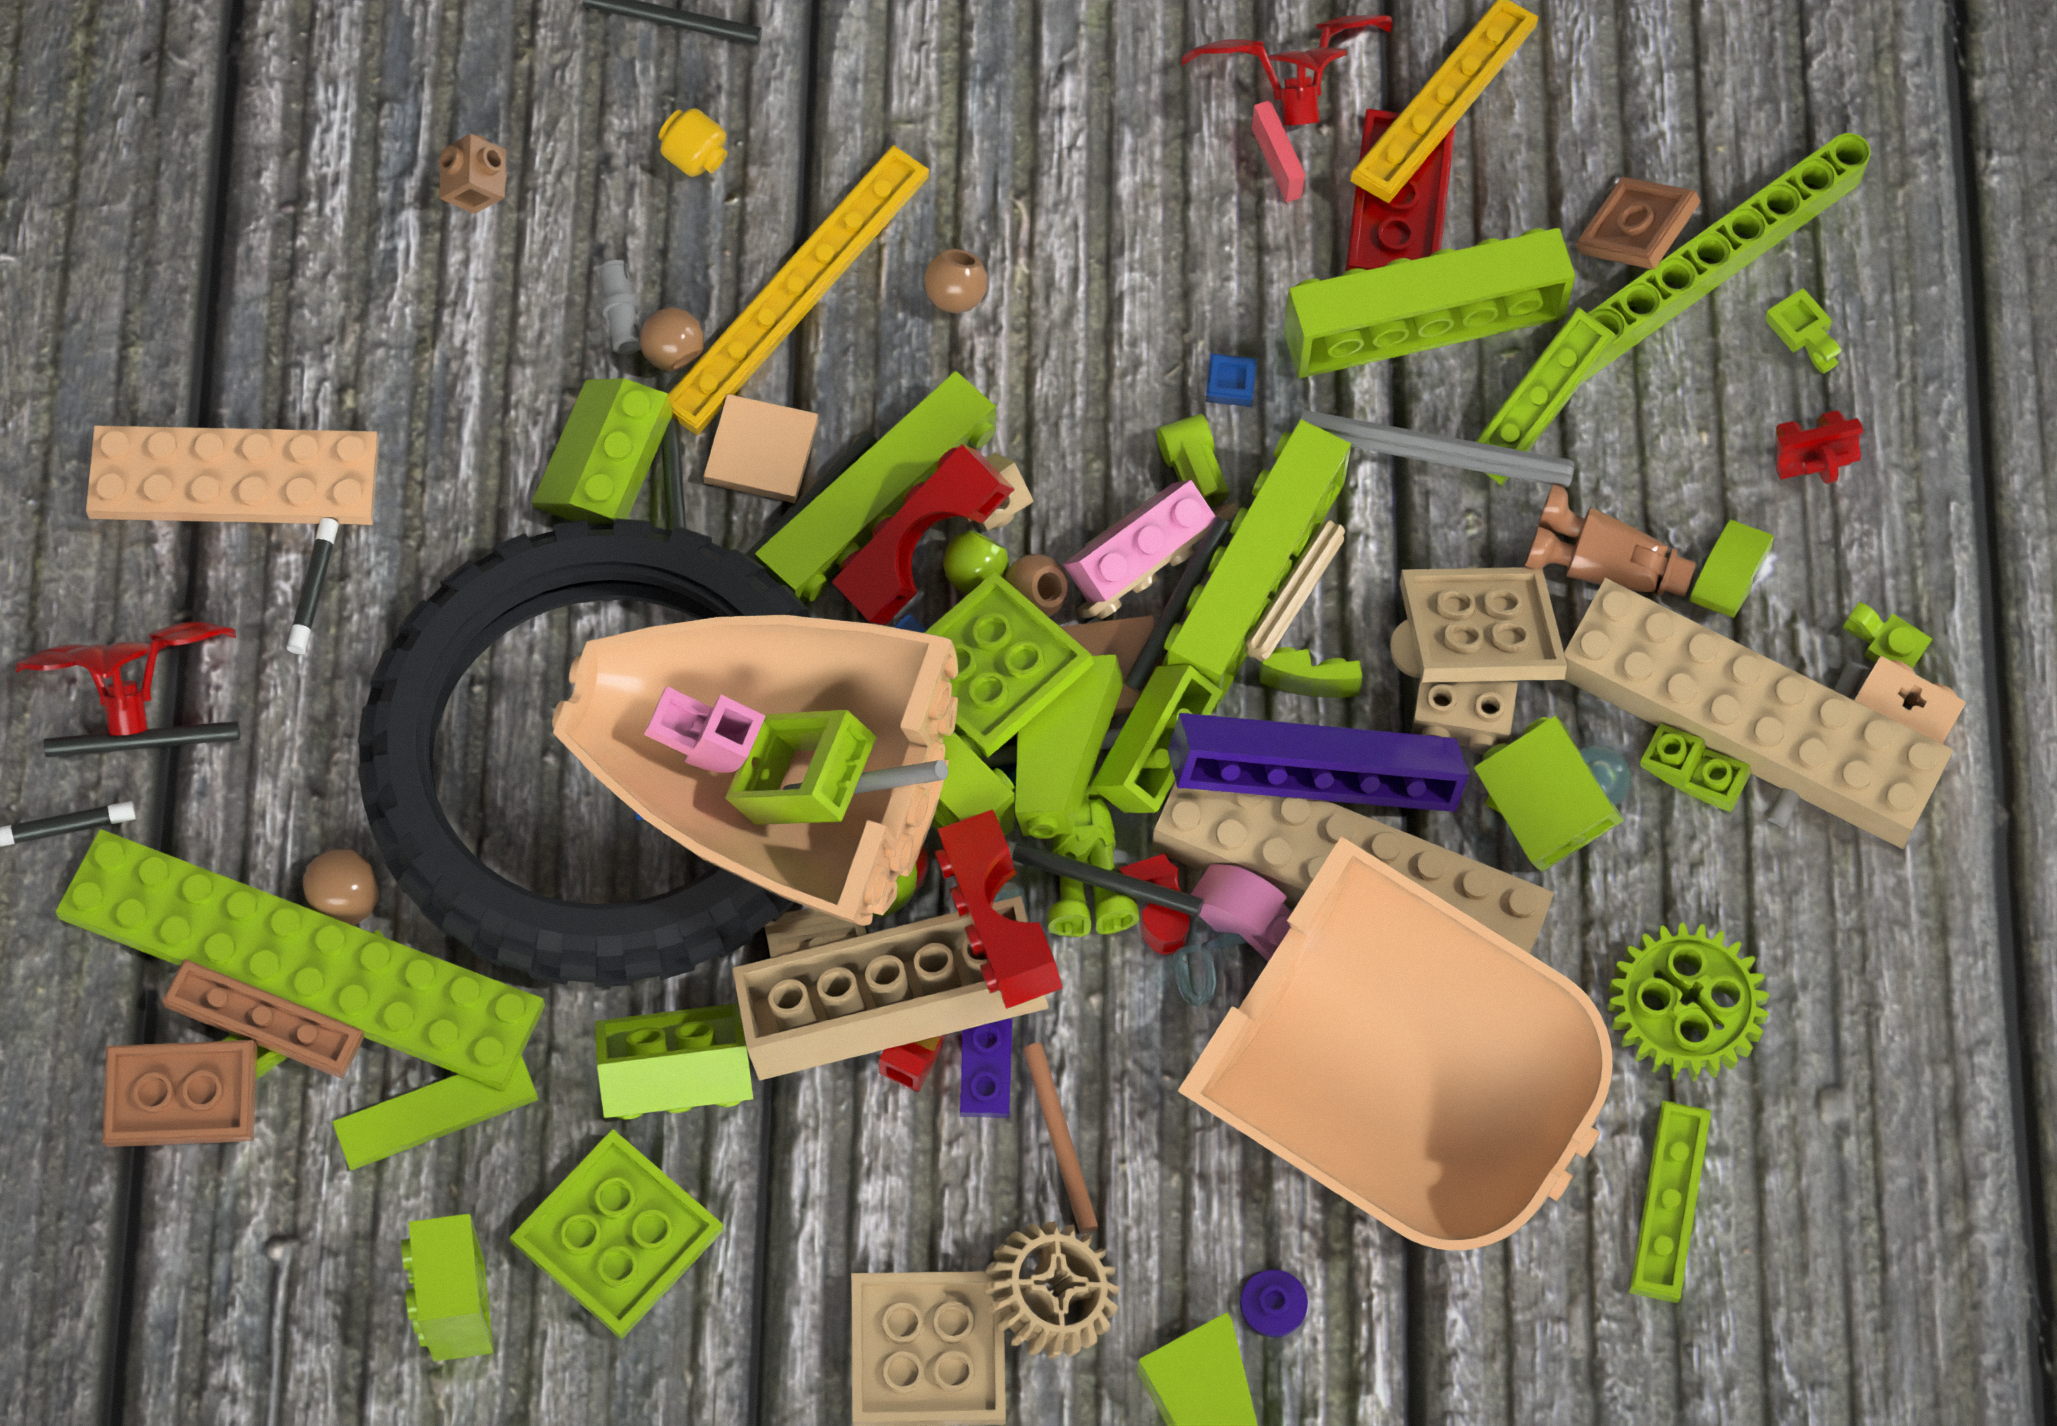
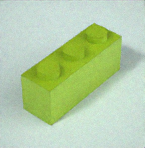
[1091,664,1223,813]

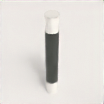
[286,518,339,654]
[0,801,136,847]

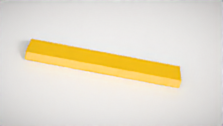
[1350,0,1538,203]

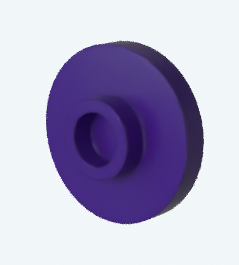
[1240,1270,1308,1338]

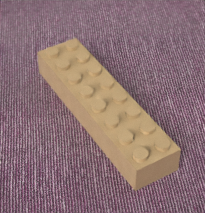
[1562,578,1954,849]
[1152,782,1555,954]

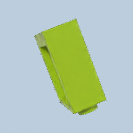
[725,710,877,825]

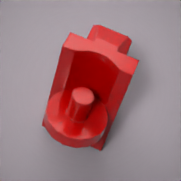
[1775,410,1863,484]

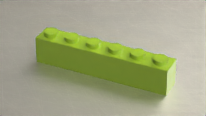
[755,371,996,603]

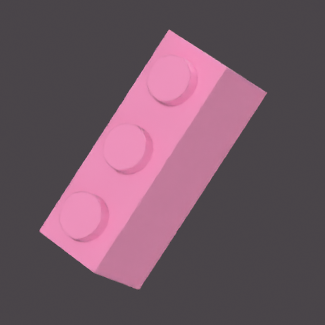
[1062,480,1215,603]

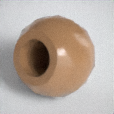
[924,249,988,313]
[639,307,704,372]
[1004,553,1069,617]

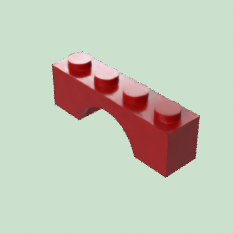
[832,444,1015,626]
[934,809,1063,1009]

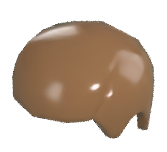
[302,848,380,926]

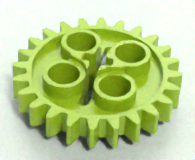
[1607,922,1769,1081]

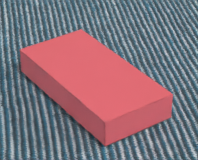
[1251,100,1305,203]

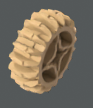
[983,1221,1120,1359]

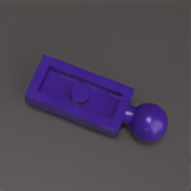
[960,1018,1012,1118]

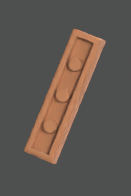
[162,959,364,1079]

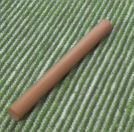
[1023,1043,1099,1234]

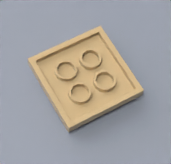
[1400,567,1567,683]
[851,1271,1006,1426]

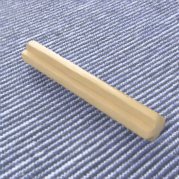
[1245,520,1345,661]

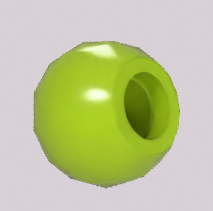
[943,530,1009,594]

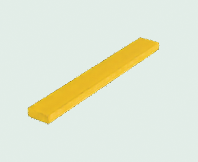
[668,145,929,436]

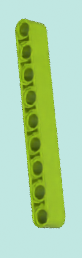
[1580,133,1871,385]

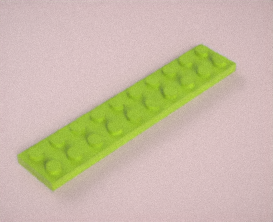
[55,829,545,1091]

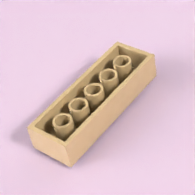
[732,896,1049,1081]

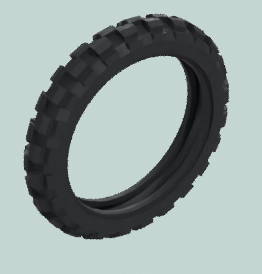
[358,518,811,987]

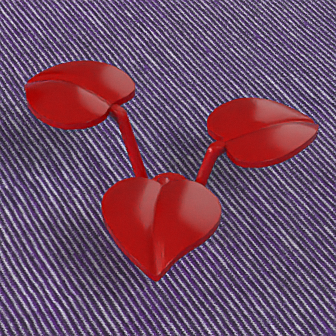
[1182,14,1393,125]
[15,622,236,735]

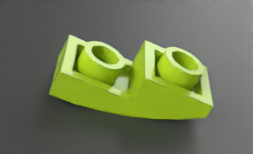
[1690,519,1774,618]
[1258,647,1362,698]
[1640,723,1751,813]

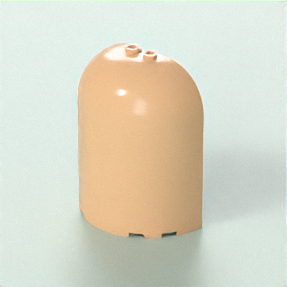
[1178,836,1613,1250]

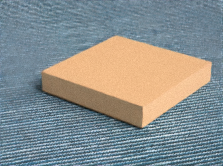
[704,394,819,503]

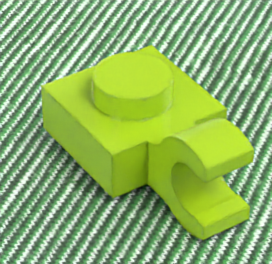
[1765,288,1842,374]
[1843,602,1932,669]

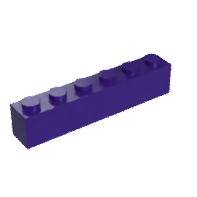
[1168,713,1469,812]

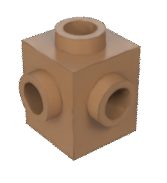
[439,134,507,214]

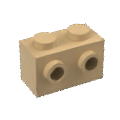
[1411,676,1518,755]

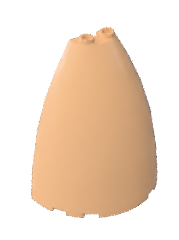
[552,615,958,926]

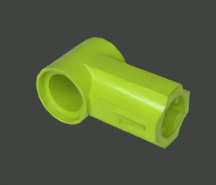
[1156,413,1229,509]

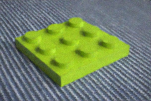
[924,571,1094,758]
[509,1129,724,1340]

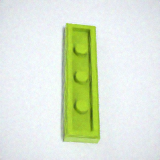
[1475,307,1617,486]
[332,1055,538,1171]
[1628,1100,1711,1303]

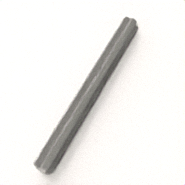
[1297,410,1574,488]

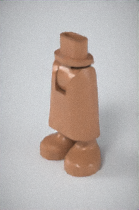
[1524,484,1696,597]

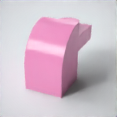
[644,686,765,773]
[1190,864,1292,962]

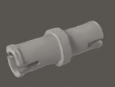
[599,260,641,355]

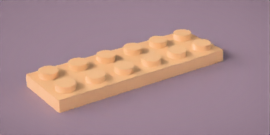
[86,426,379,525]

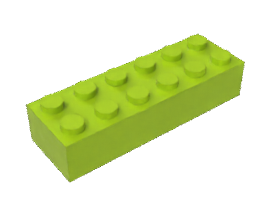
[1283,228,1576,379]
[1162,419,1352,713]

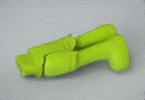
[1047,772,1140,937]

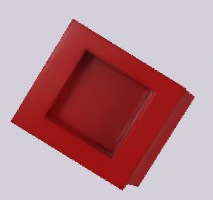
[1118,853,1190,955]

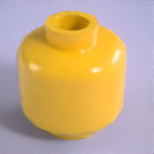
[658,108,728,177]

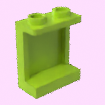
[1474,715,1624,872]

